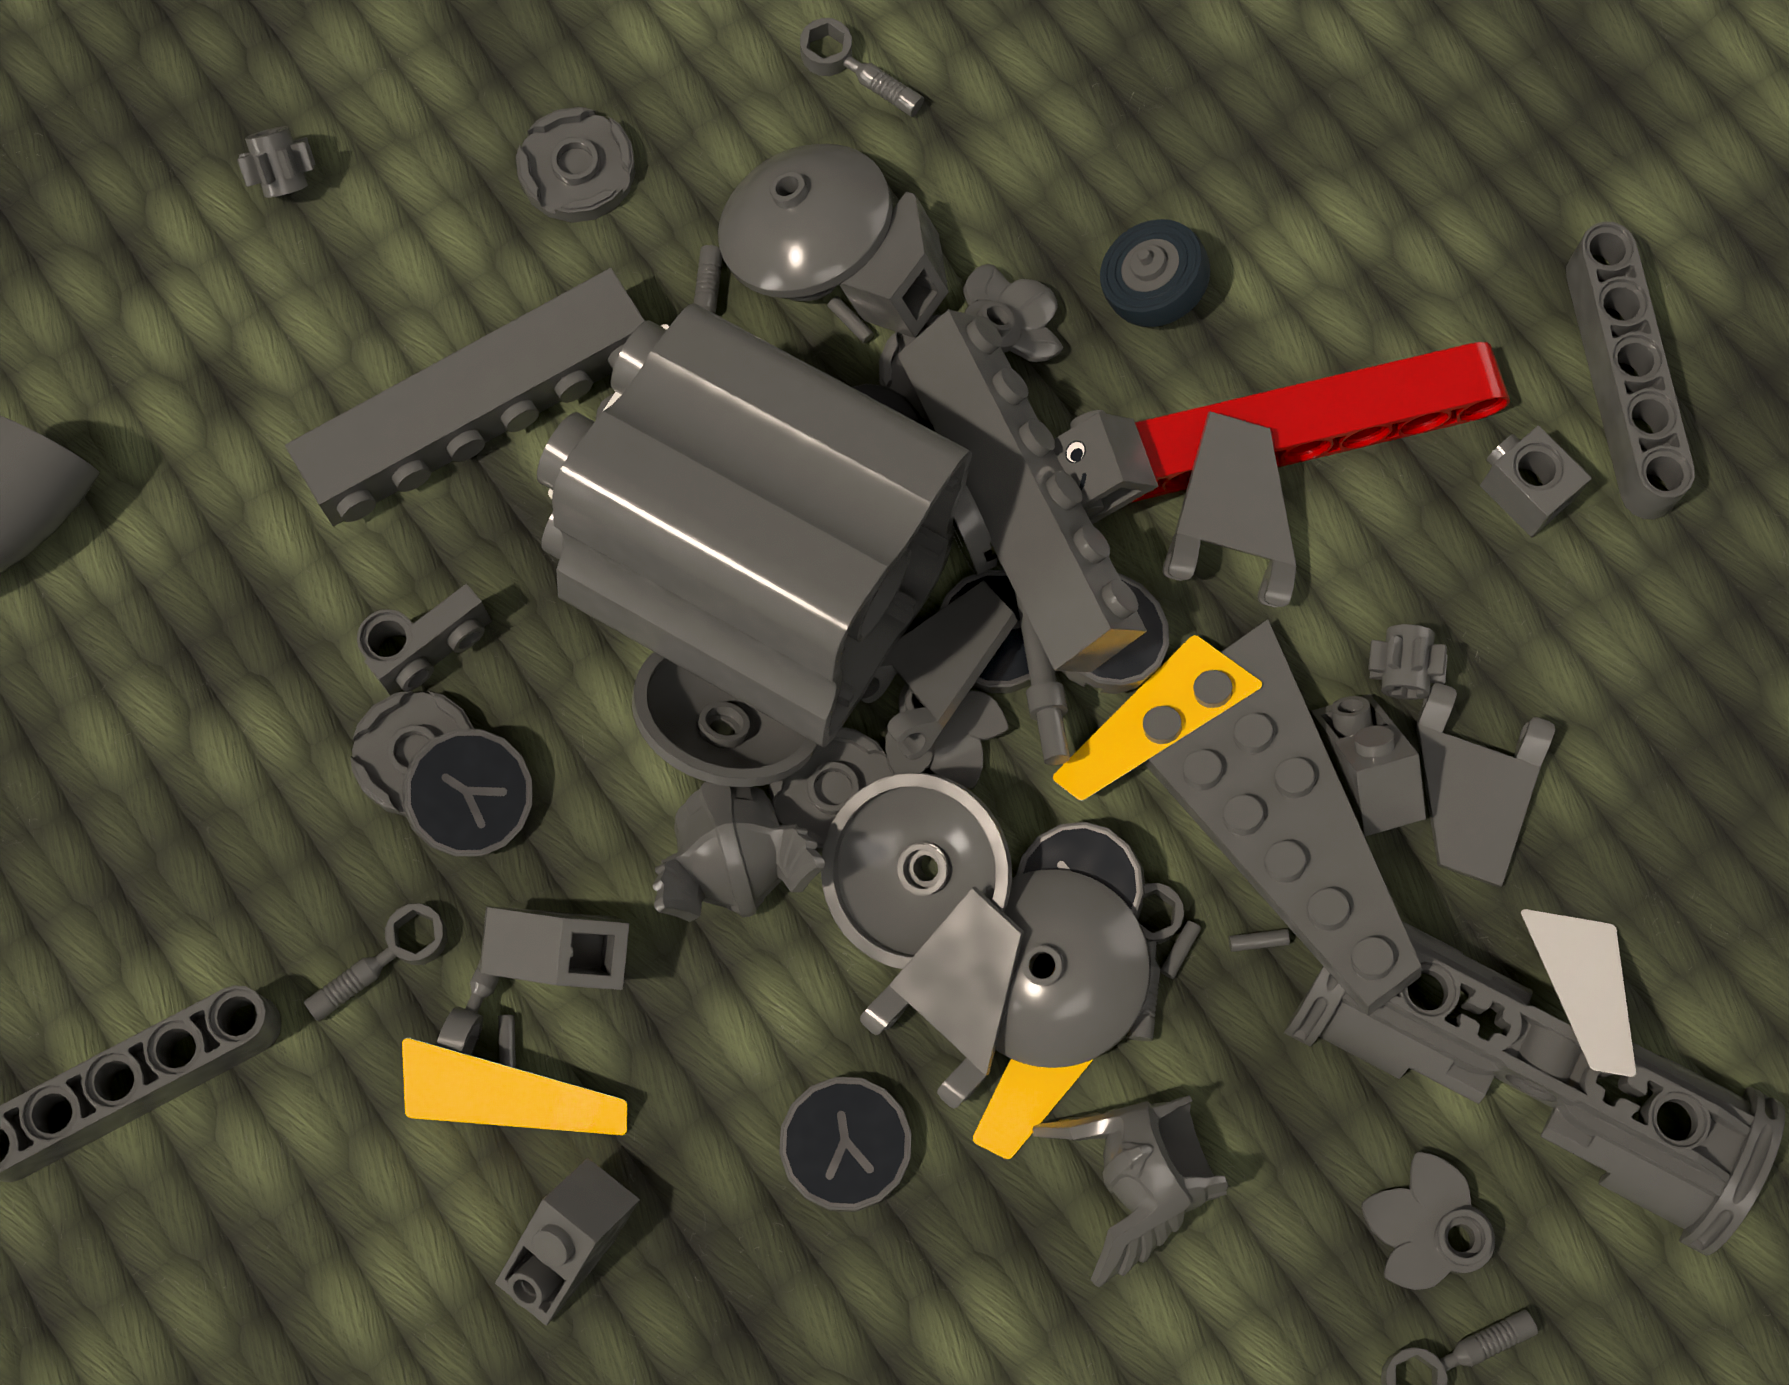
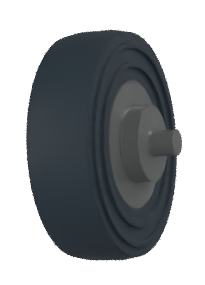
[1100,219,1210,327]

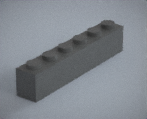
[285,268,645,527]
[897,309,1147,672]

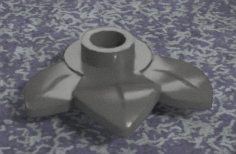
[963,264,1063,362]
[885,684,1008,790]
[1361,1152,1495,1290]

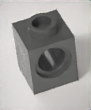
[1480,425,1592,538]

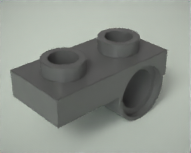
[357,583,492,696]

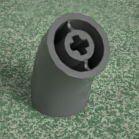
[0,416,100,575]

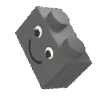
[1053,410,1158,524]

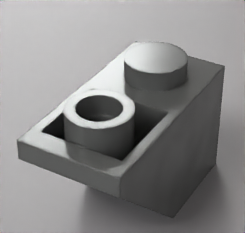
[839,192,949,338]
[1311,694,1426,837]
[479,906,629,990]
[495,1158,640,1326]

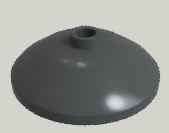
[718,143,893,298]
[632,652,818,787]
[821,773,1012,969]
[996,869,1151,1068]

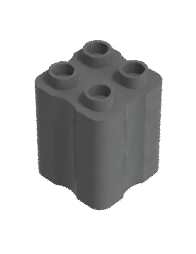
[537,303,972,748]

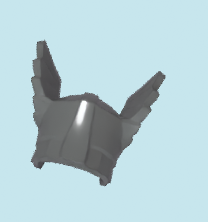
[652,782,825,922]
[1033,1095,1228,1288]

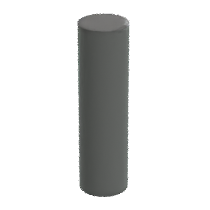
[827,296,874,344]
[1160,921,1202,979]
[1228,929,1290,952]
[498,1015,516,1068]

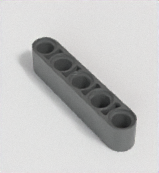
[1566,222,1695,520]
[0,985,282,1182]

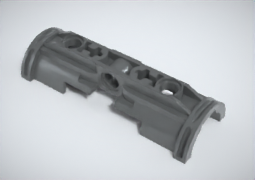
[1284,921,1785,1256]

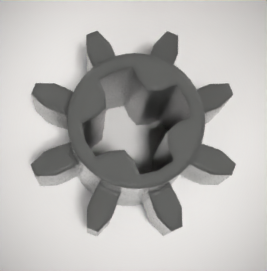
[237,126,316,198]
[1368,624,1448,700]

